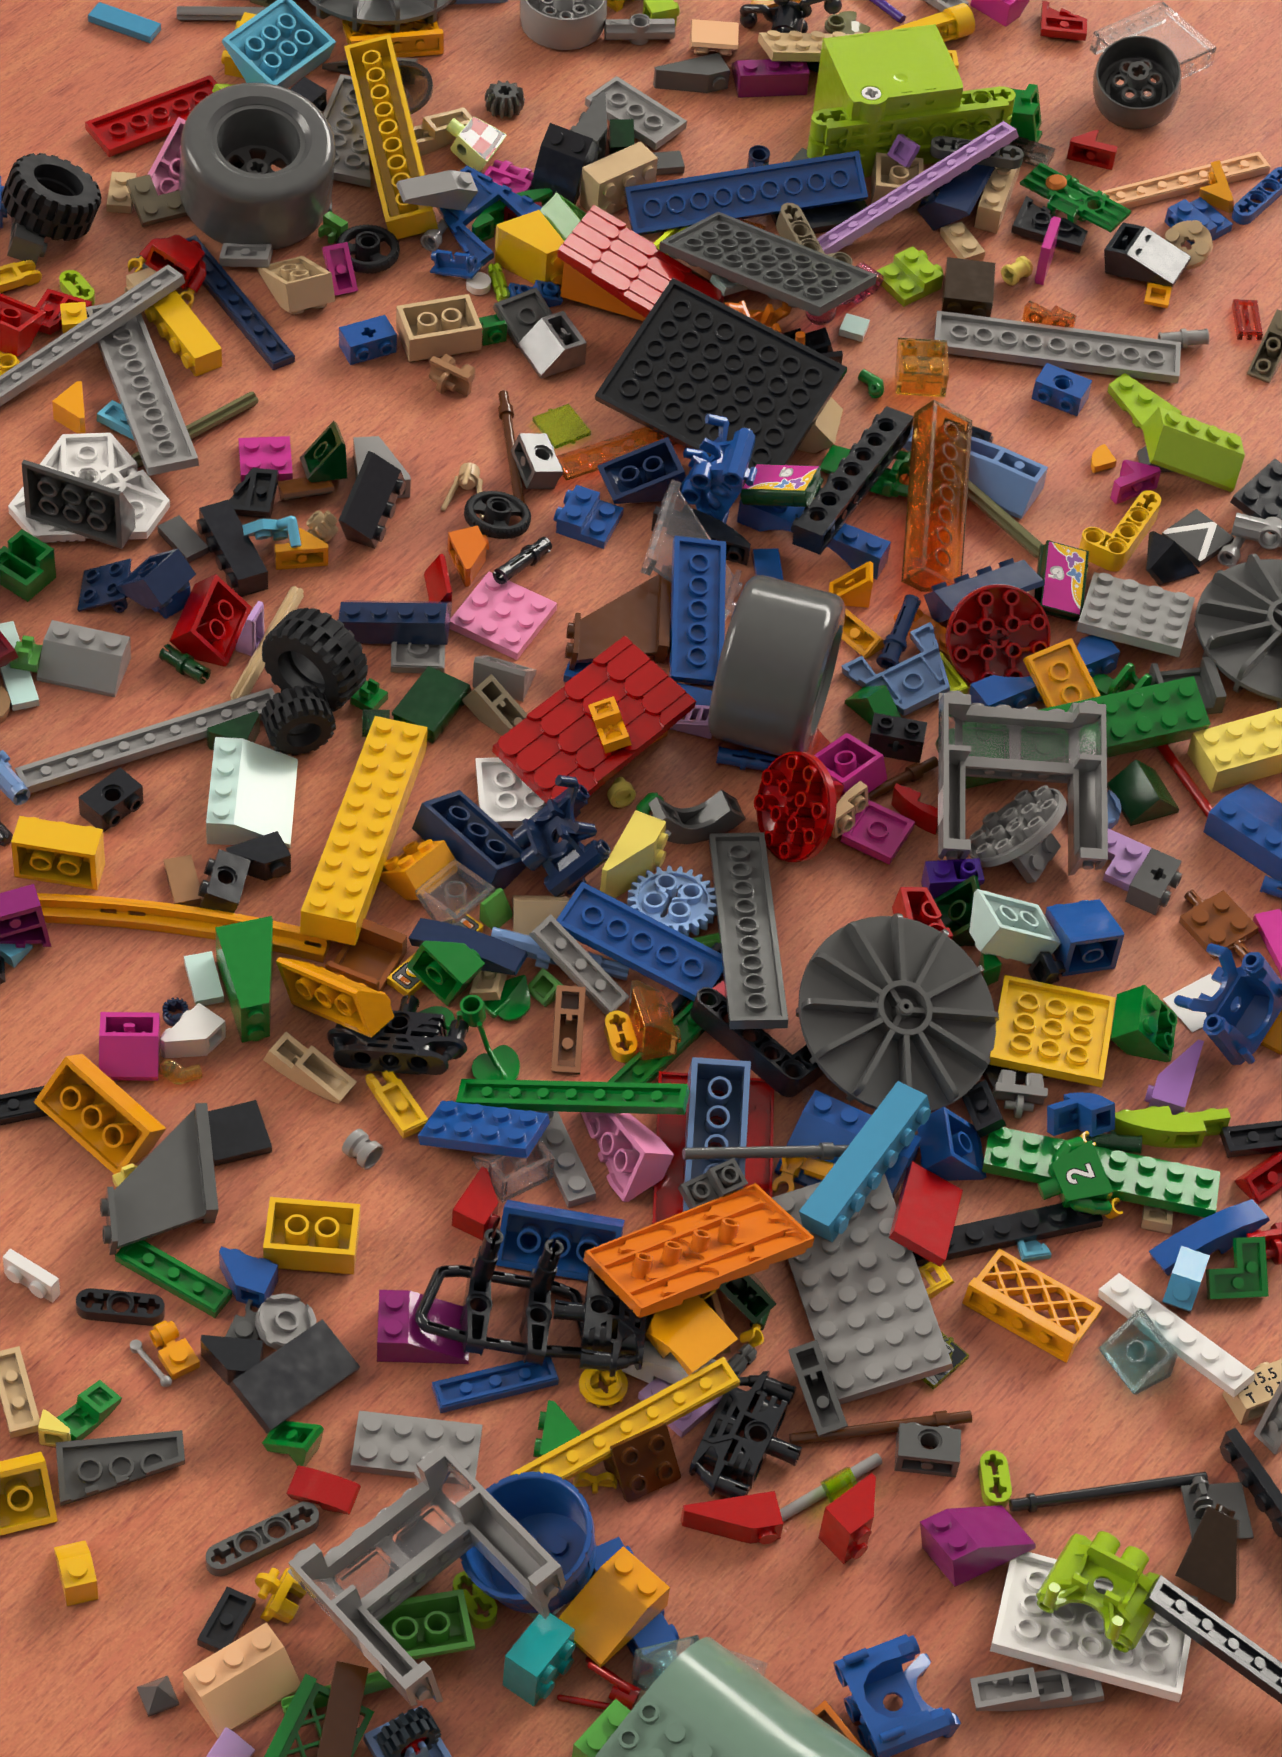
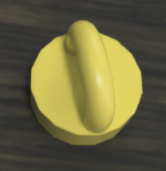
[607,777,636,808]

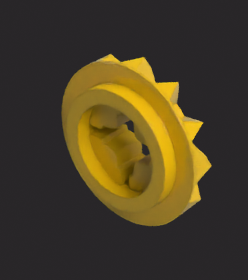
[579,1369,628,1408]

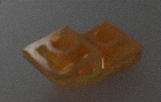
[1022,300,1077,328]

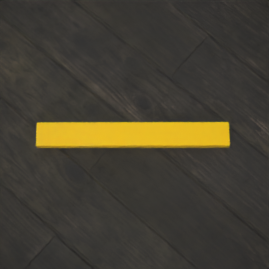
[510,1357,740,1480]

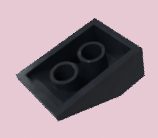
[530,123,600,205]

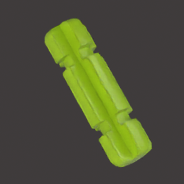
[488,263,510,302]

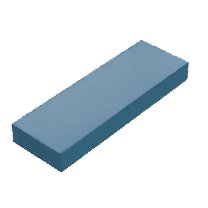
[88,2,161,43]

